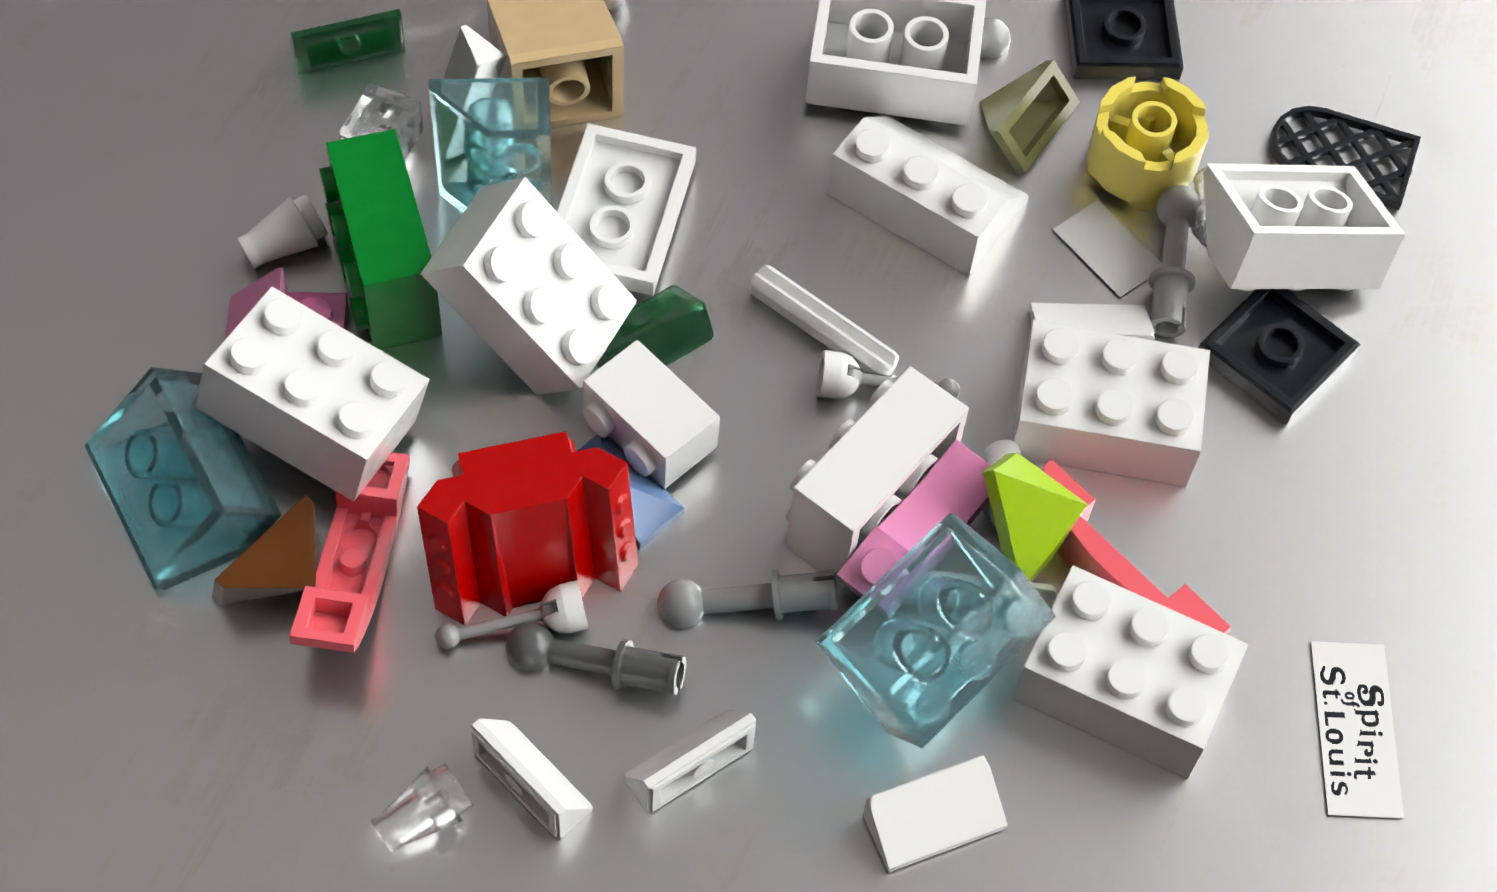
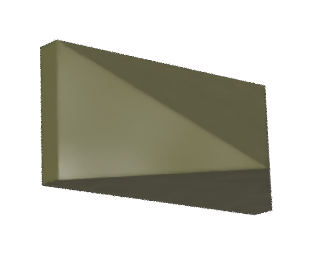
[980,59,1080,174]

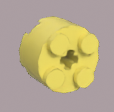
[1086,76,1209,210]

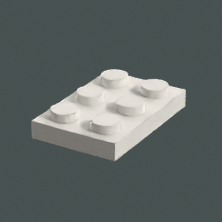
[557,123,696,296]

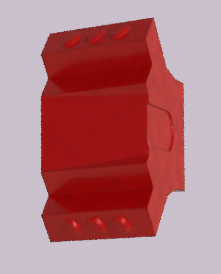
[417,431,638,626]

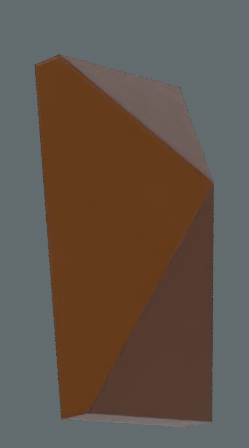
[212,495,316,605]

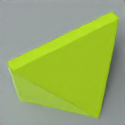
[983,453,1088,591]

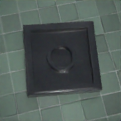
[1064,0,1184,79]
[1198,289,1361,425]

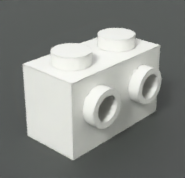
[583,340,720,489]

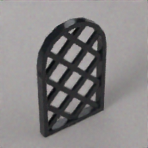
[1270,106,1421,210]

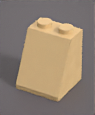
[487,0,624,135]

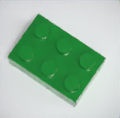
[319,128,442,350]

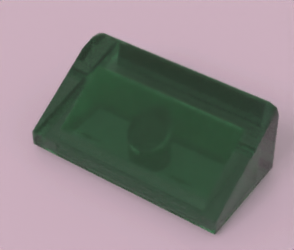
[290,9,406,74]
[596,285,714,368]

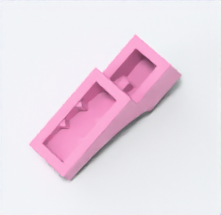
[837,439,991,620]

